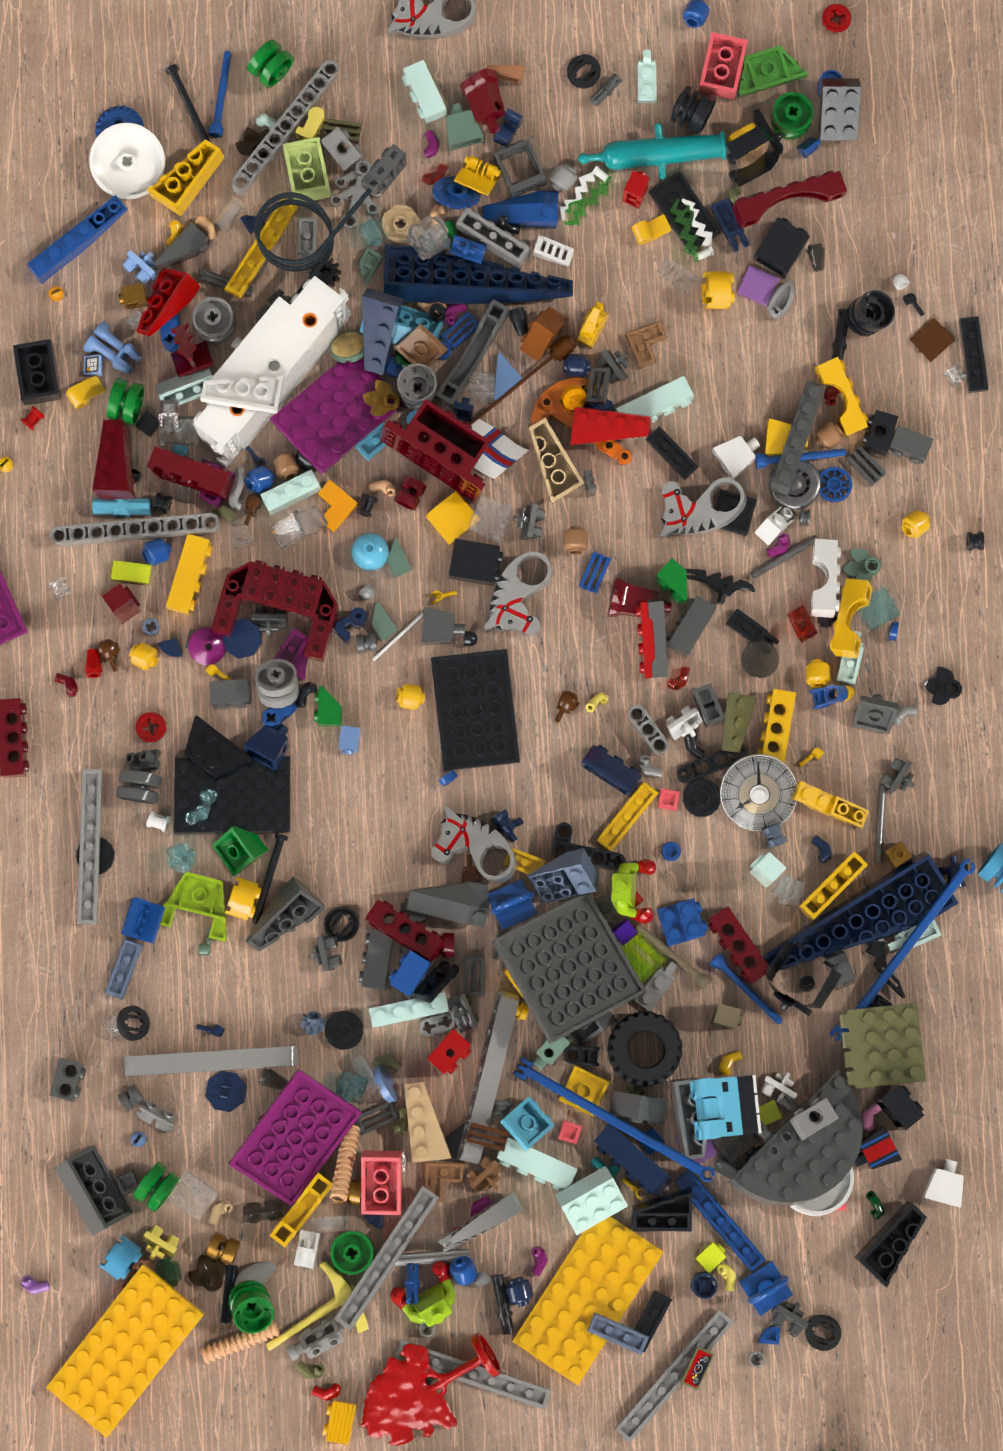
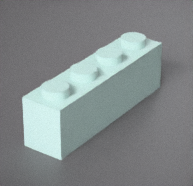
[616,376,694,423]
[749,852,786,888]
[369,992,449,1028]
[497,1137,577,1191]

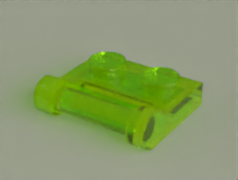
[623,933,666,984]

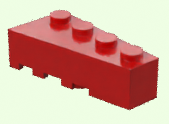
[570,406,653,445]

